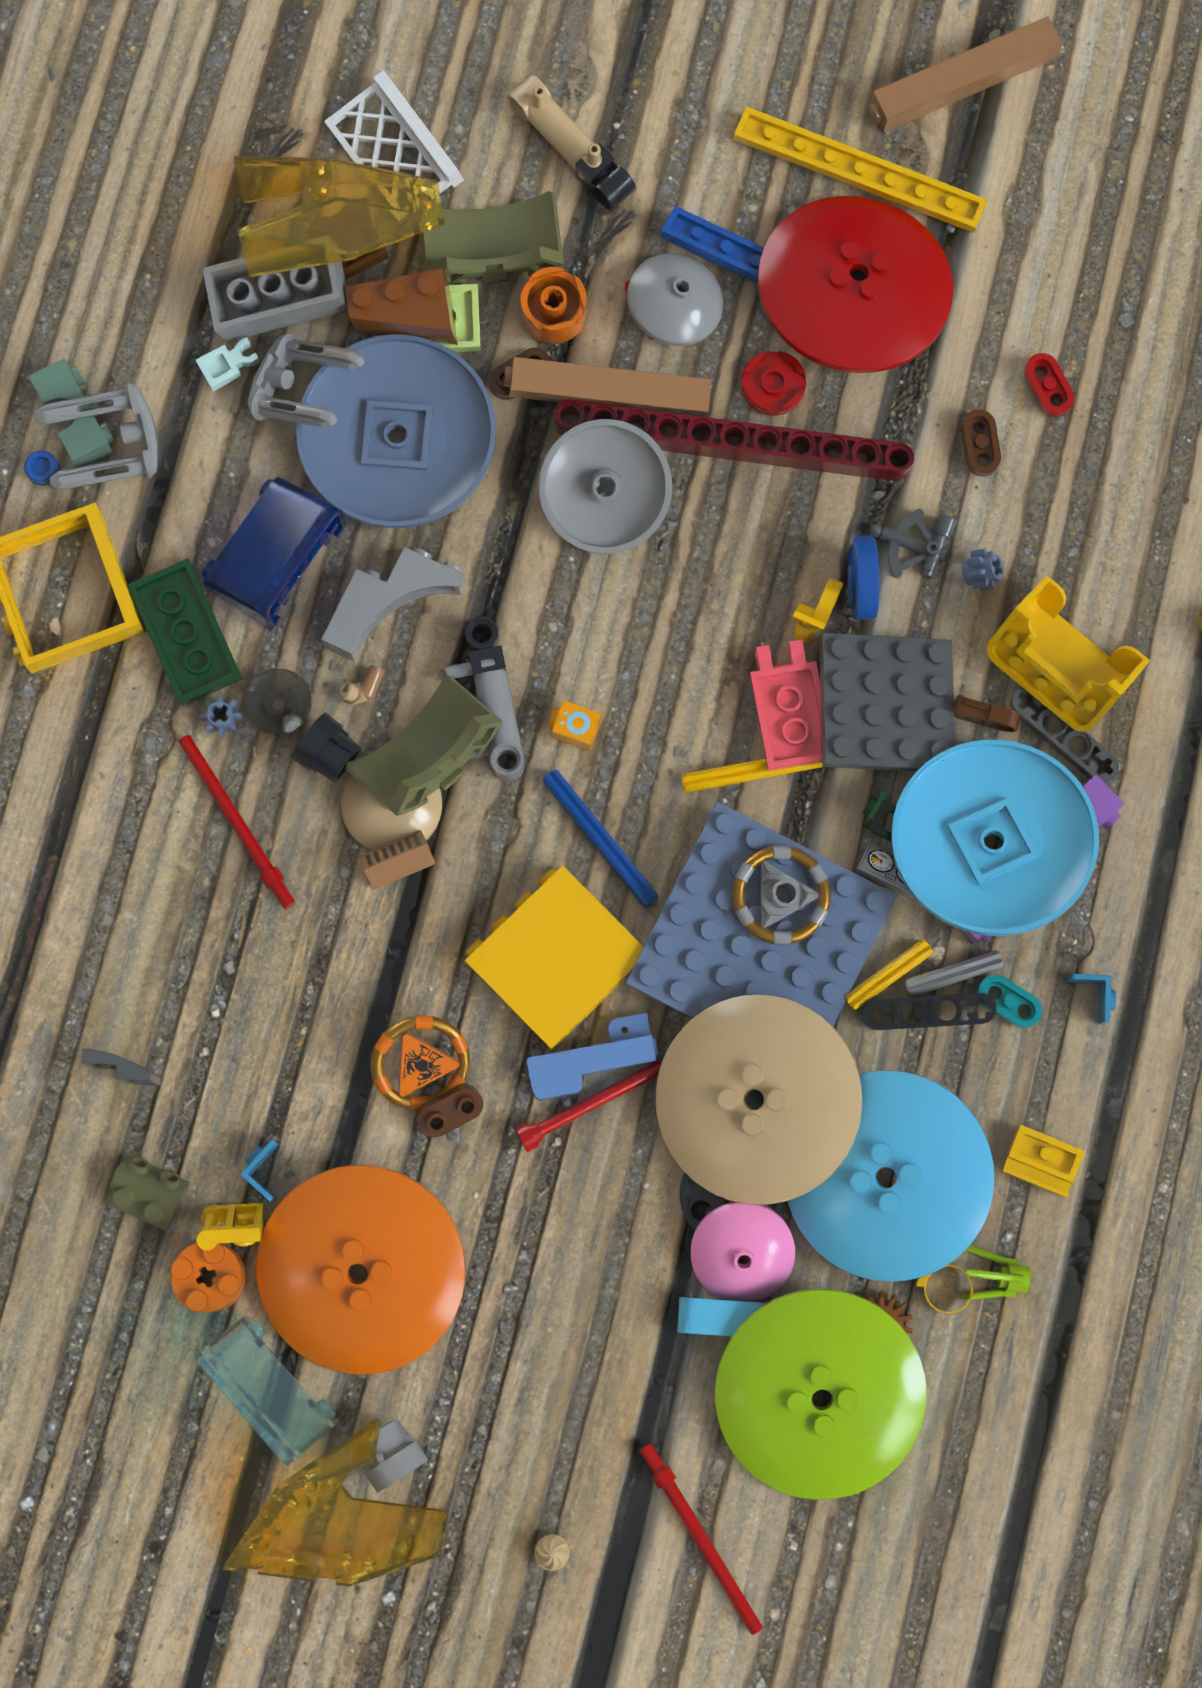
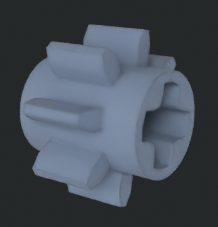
[962,548,1004,592]
[200,695,244,739]

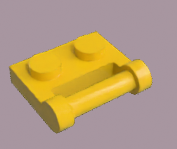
[196,1203,264,1251]

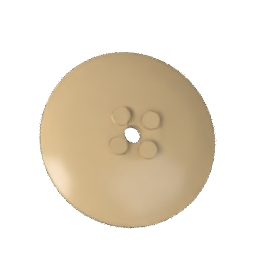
[656,995,863,1205]

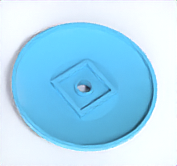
[892,740,1099,936]
[788,1070,995,1282]

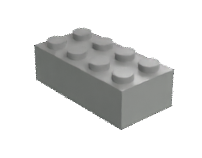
[202,235,348,342]

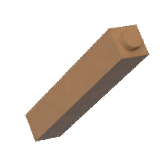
[868,16,1062,133]
[504,357,712,417]

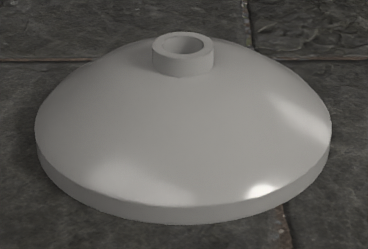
[627,253,724,346]

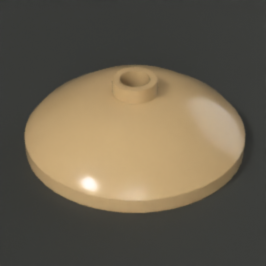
[341,775,442,851]

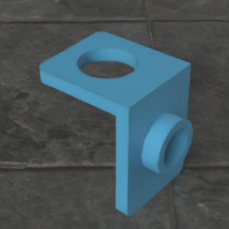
[1066,974,1116,1025]
[240,1139,279,1202]

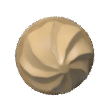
[535,1534,570,1571]

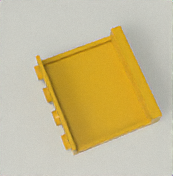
[464,865,643,1051]

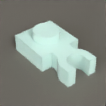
[196,337,260,391]

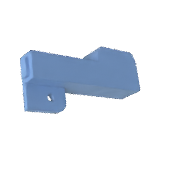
[527,1013,659,1101]

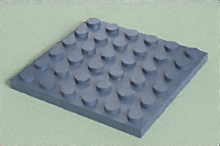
[624,801,897,1026]

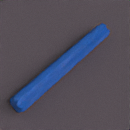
[543,769,658,908]

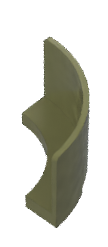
[417,191,564,285]
[345,676,502,816]

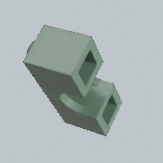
[29,358,114,467]

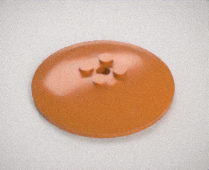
[256,1165,466,1375]

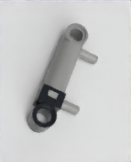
[444,616,524,782]

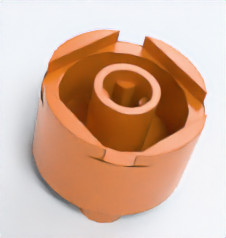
[520,267,587,344]
[171,1243,246,1313]

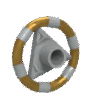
[732,846,831,945]

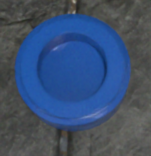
[24,451,60,486]

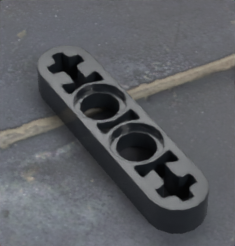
[862,993,997,1030]

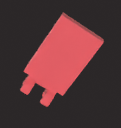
[749,639,822,771]

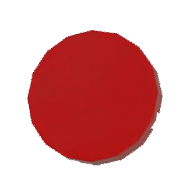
[741,351,807,416]

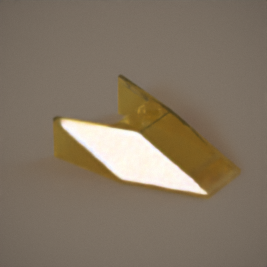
[233,156,445,277]

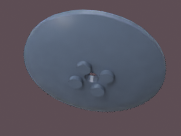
[296,334,496,528]

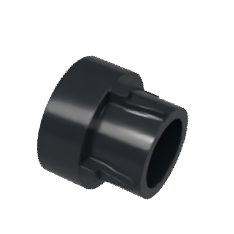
[291,712,361,783]

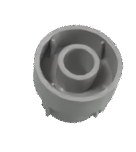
[355,1420,428,1493]

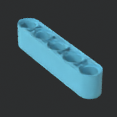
[677,1297,766,1336]

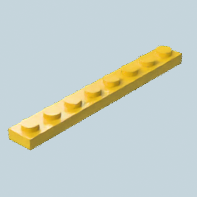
[733,106,988,233]

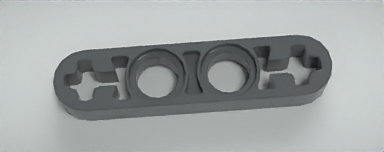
[1009,687,1119,784]

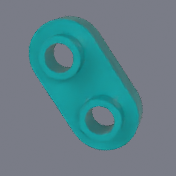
[977,975,1042,1029]

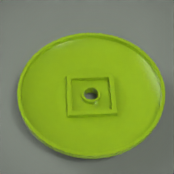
[715,1289,926,1500]

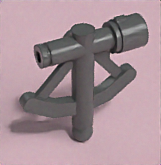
[869,509,957,579]

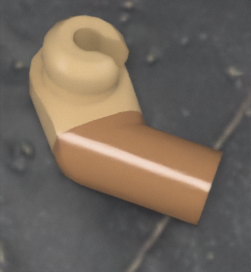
[339,665,385,705]

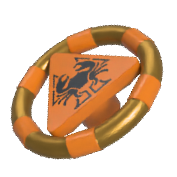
[371,1016,470,1110]

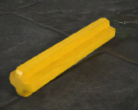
[845,939,933,1011]

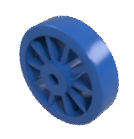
[848,535,879,620]

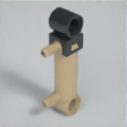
[507,75,636,211]

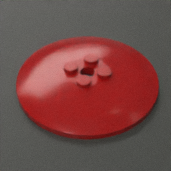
[757,196,953,373]

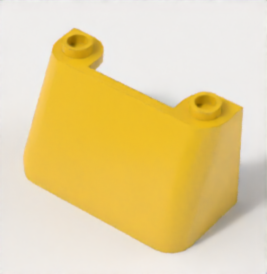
[987,575,1150,732]

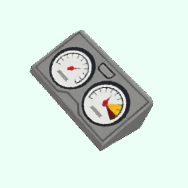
[855,841,917,901]

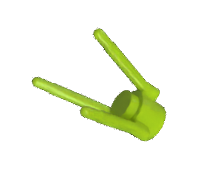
[961,1245,1031,1300]

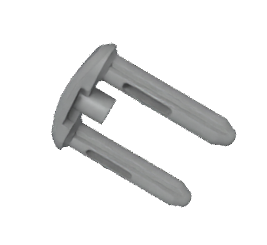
[248,334,364,428]
[34,383,158,490]

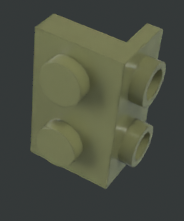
[104,1155,190,1231]

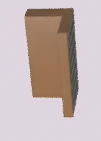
[359,830,435,890]

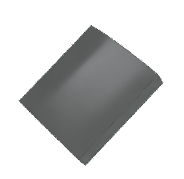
[82,1048,162,1086]

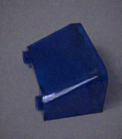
[202,477,347,632]

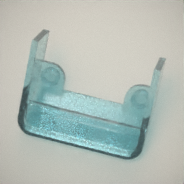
[194,1316,340,1466]

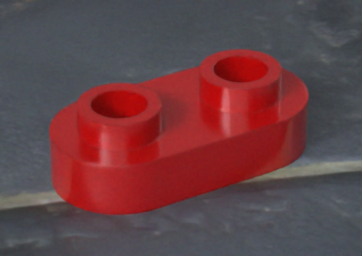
[1024,353,1074,417]

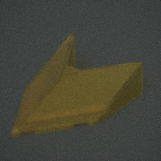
[223,1418,448,1587]

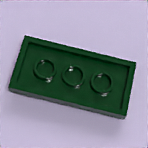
[127,558,243,706]

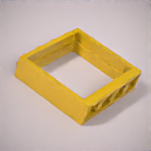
[0,502,145,673]

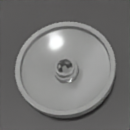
[539,419,672,554]

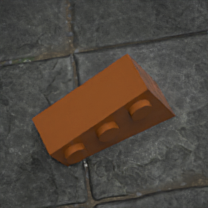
[345,269,458,345]

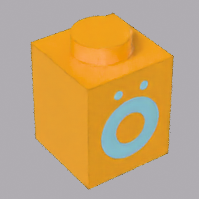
[548,700,602,751]

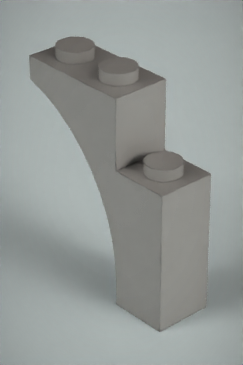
[321,547,466,661]

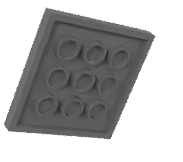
[819,633,955,771]

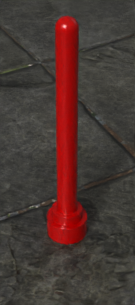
[514,1060,663,1152]

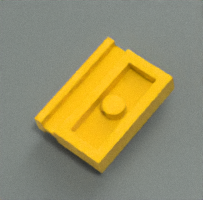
[1001,1125,1085,1198]

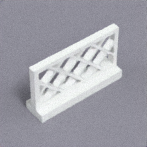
[324,70,464,224]

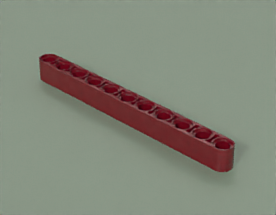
[555,400,914,481]

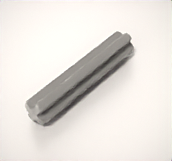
[904,950,1003,997]

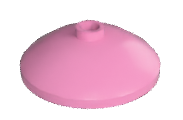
[691,1202,795,1302]

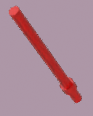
[178,735,296,909]
[639,1443,763,1635]

